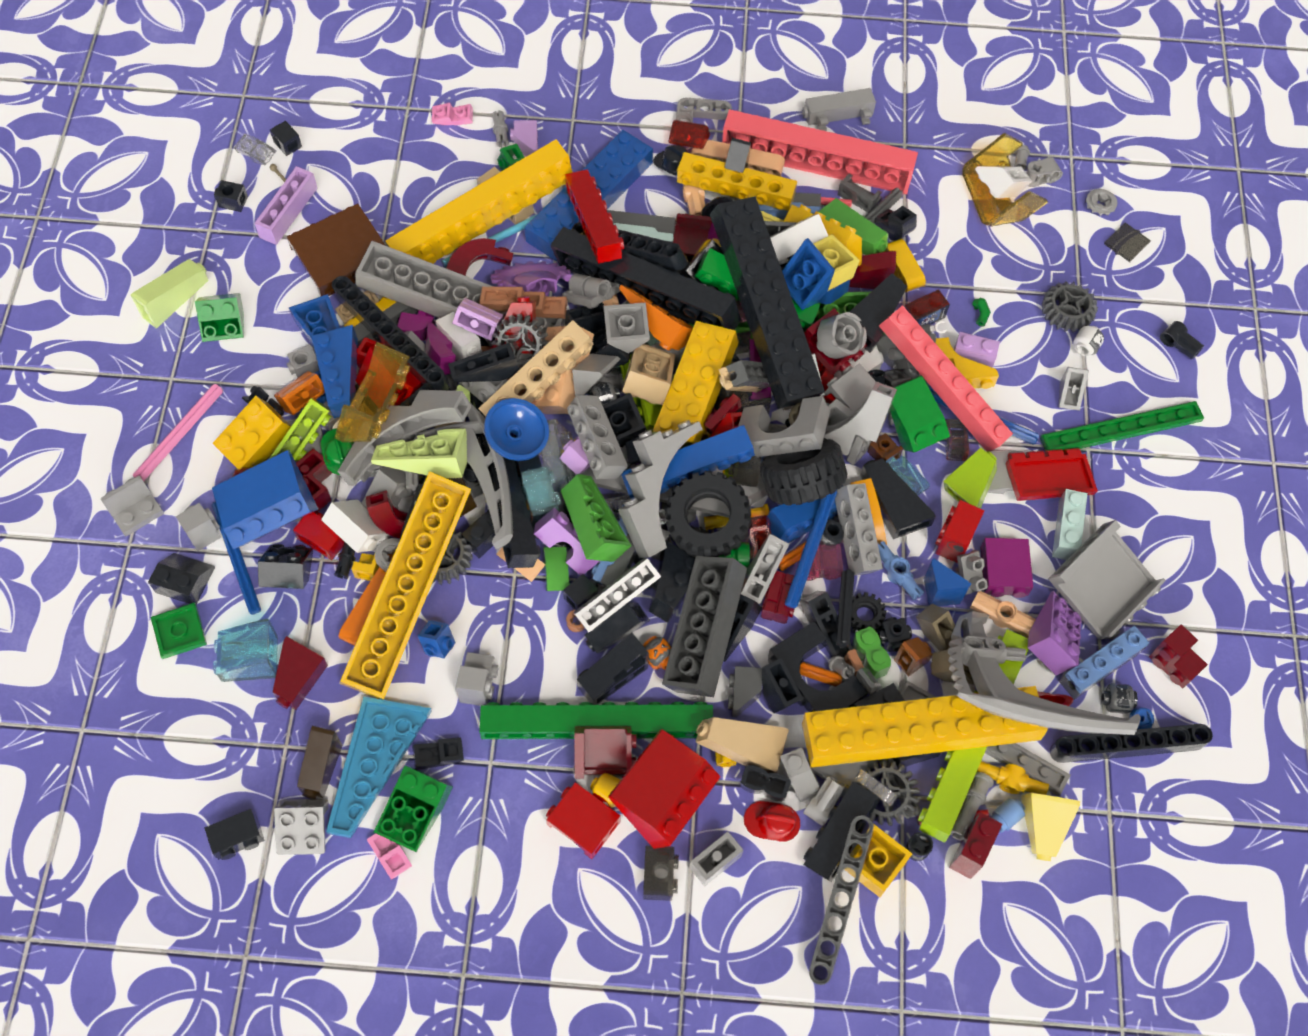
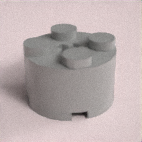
[817,312,867,359]

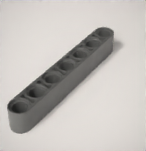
[809,815,874,985]

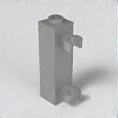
[802,88,876,131]

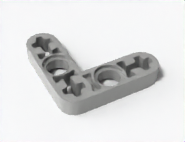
[674,97,732,146]

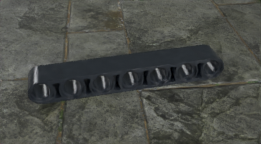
[572,222,688,271]
[1050,724,1213,763]

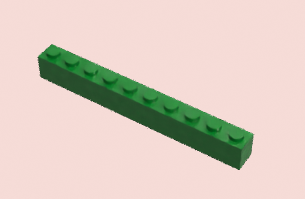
[479,702,713,739]

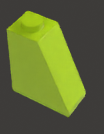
[943,448,997,509]

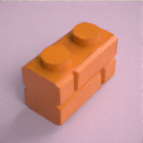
[274,371,325,415]

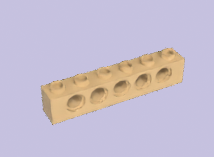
[478,320,594,417]

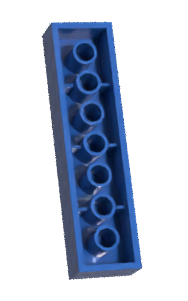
[524,130,653,261]

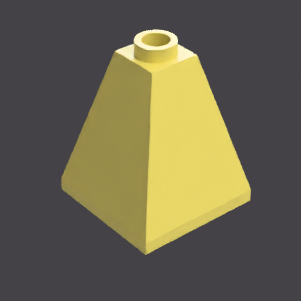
[1021,793,1080,861]

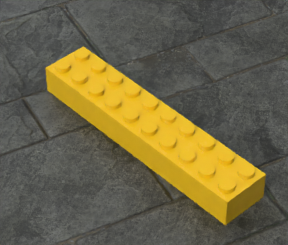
[385,139,573,264]
[339,471,471,700]
[802,686,1048,768]

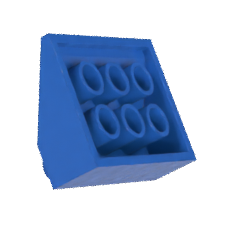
[212,450,318,549]

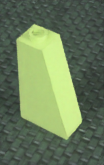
[130,259,209,329]

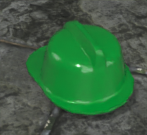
[321,428,354,476]

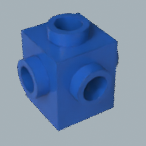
[418,620,456,659]

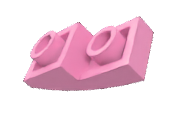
[432,103,473,125]

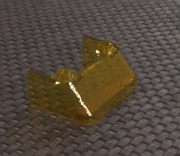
[962,133,1048,227]

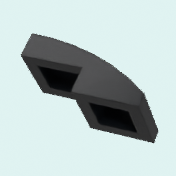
[412,737,464,770]

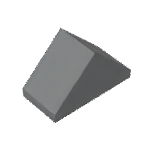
[1058,367,1089,411]

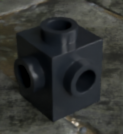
[878,617,912,652]

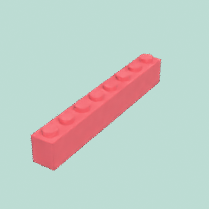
[879,305,1013,451]

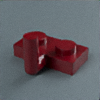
[704,393,742,435]

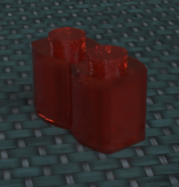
[749,515,772,557]

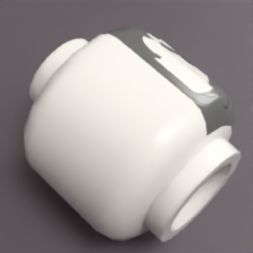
[1073,326,1104,356]

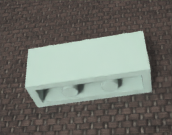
[1052,489,1088,560]

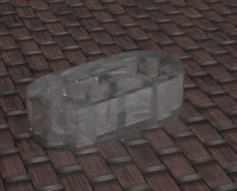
[854,769,898,806]

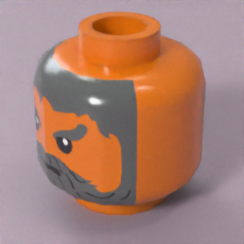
[643,636,672,670]

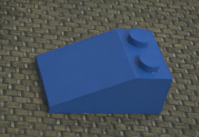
[782,238,835,310]

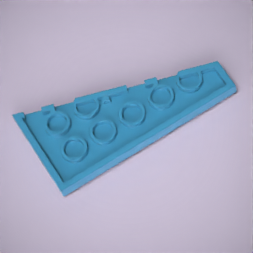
[326,696,432,838]

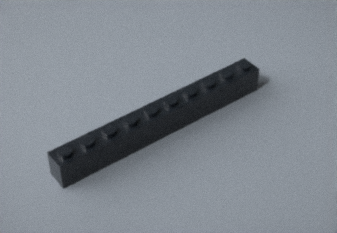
[470,392,541,568]

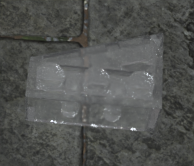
[541,418,576,493]

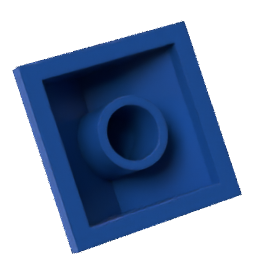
[923,558,971,606]

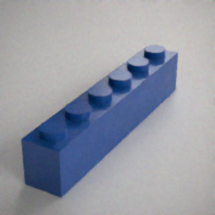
[621,425,755,499]

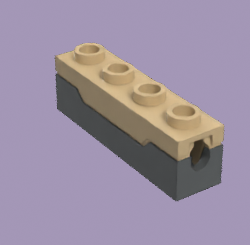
[719,360,770,392]

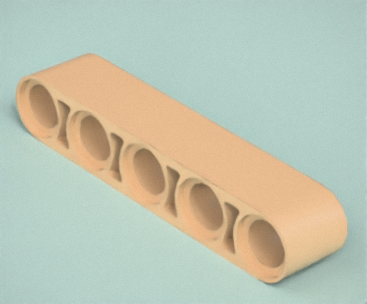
[691,138,785,177]

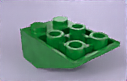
[374,766,453,852]

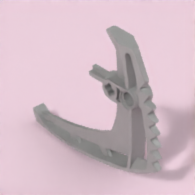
[360,403,513,549]
[948,611,1140,735]

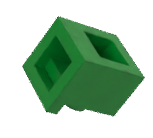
[497,143,525,171]

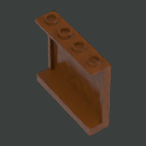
[286,203,386,297]

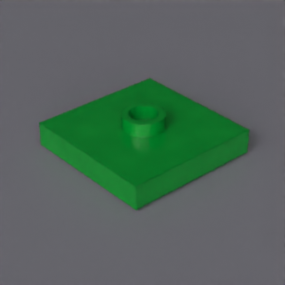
[150,603,207,659]

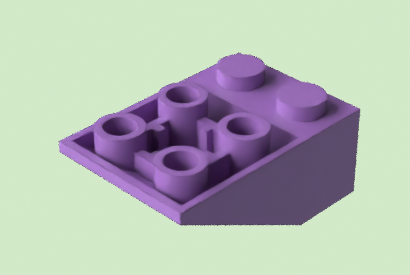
[1028,591,1082,675]

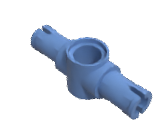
[878,541,924,601]

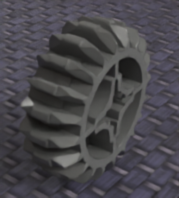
[1042,281,1098,333]
[492,314,549,370]
[432,529,473,585]
[858,761,920,826]

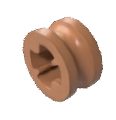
[566,610,585,632]

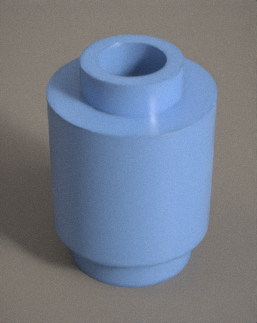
[991,798,1025,833]

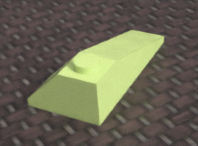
[371,429,467,478]

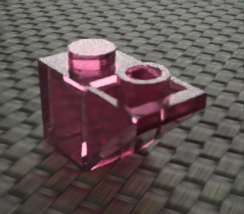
[807,544,843,581]

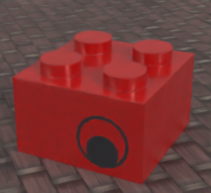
[935,500,985,563]

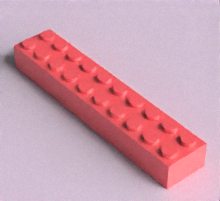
[722,109,918,195]

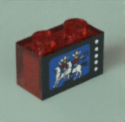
[904,289,950,325]

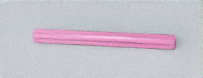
[133,384,223,481]

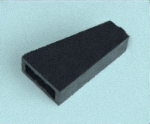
[850,273,907,353]
[860,459,936,540]

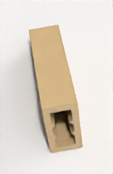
[696,717,789,774]

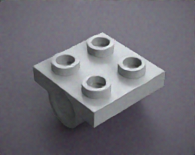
[562,274,620,308]

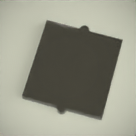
[1104,222,1151,263]

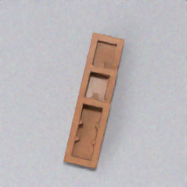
[479,287,568,319]

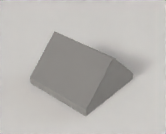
[604,303,650,353]
[572,354,620,397]

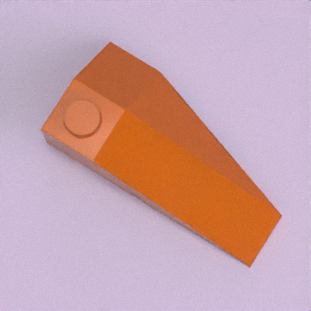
[619,285,693,351]

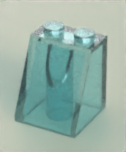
[213,619,278,682]

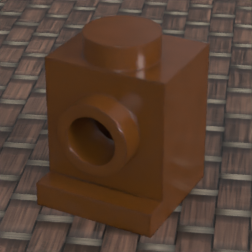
[867,433,903,466]

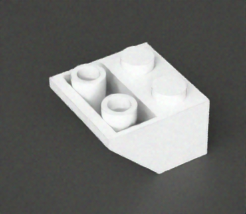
[975,166,1032,198]

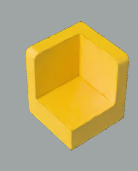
[352,553,379,581]

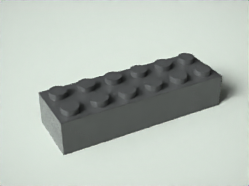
[662,556,747,697]

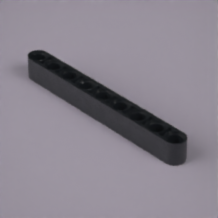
[332,276,449,391]

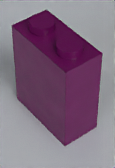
[980,538,1033,598]

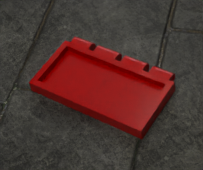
[1005,448,1098,501]

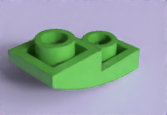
[544,547,569,591]

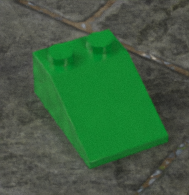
[890,375,950,453]

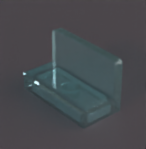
[886,456,930,495]

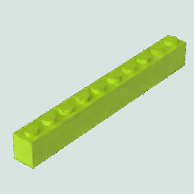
[918,629,1029,843]

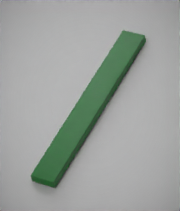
[1040,401,1204,451]

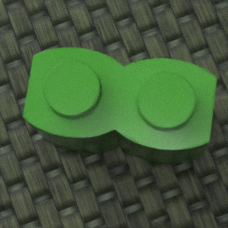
[852,627,891,679]

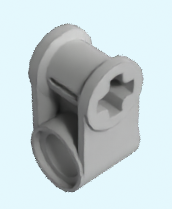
[1026,157,1063,187]

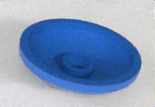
[484,398,549,461]

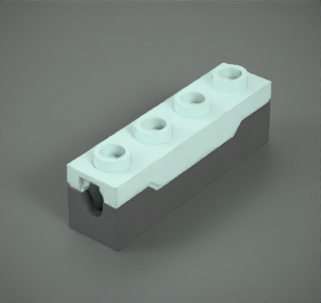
[607,210,676,242]

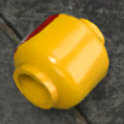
[590,773,621,808]

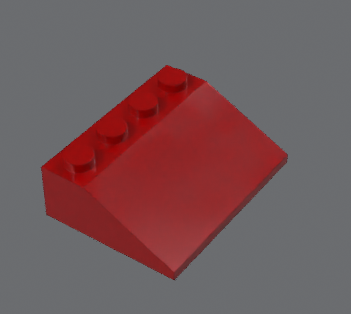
[608,729,721,849]

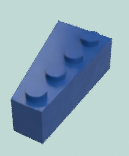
[759,486,843,544]

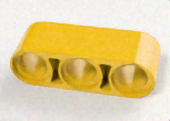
[884,239,926,292]

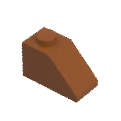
[894,637,933,677]

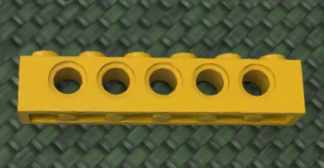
[677,152,797,211]

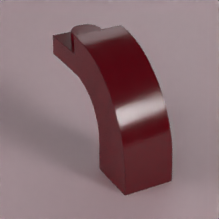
[446,238,514,276]
[366,490,407,538]

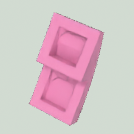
[367,834,412,880]

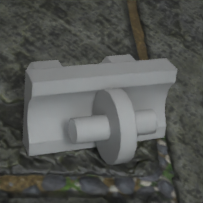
[955,550,988,595]

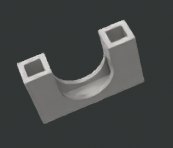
[738,396,830,458]

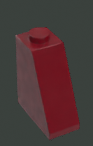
[849,251,896,289]
[273,636,328,710]

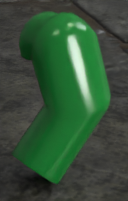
[972,297,991,327]

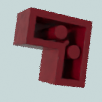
[296,448,332,514]
[1149,624,1208,689]

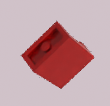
[546,782,621,859]

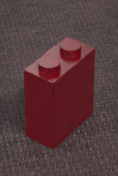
[949,812,1003,880]

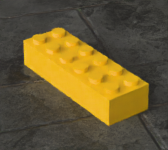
[653,321,738,449]

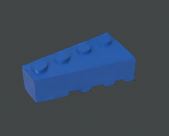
[288,294,340,347]
[311,325,358,419]

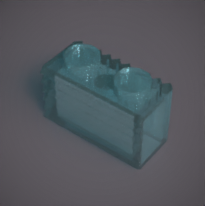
[521,466,561,517]

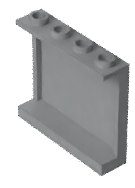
[1048,520,1166,640]

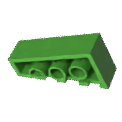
[561,474,631,562]

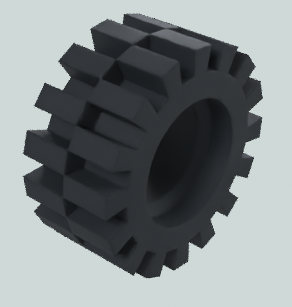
[851,592,887,633]

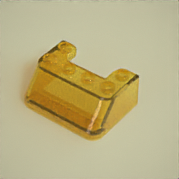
[335,342,410,442]

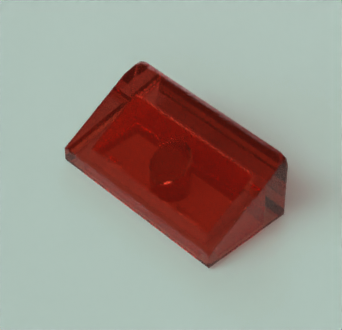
[668,120,710,149]

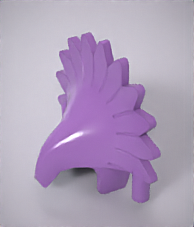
[491,261,572,297]

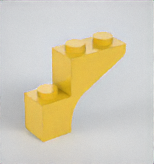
[936,337,999,389]

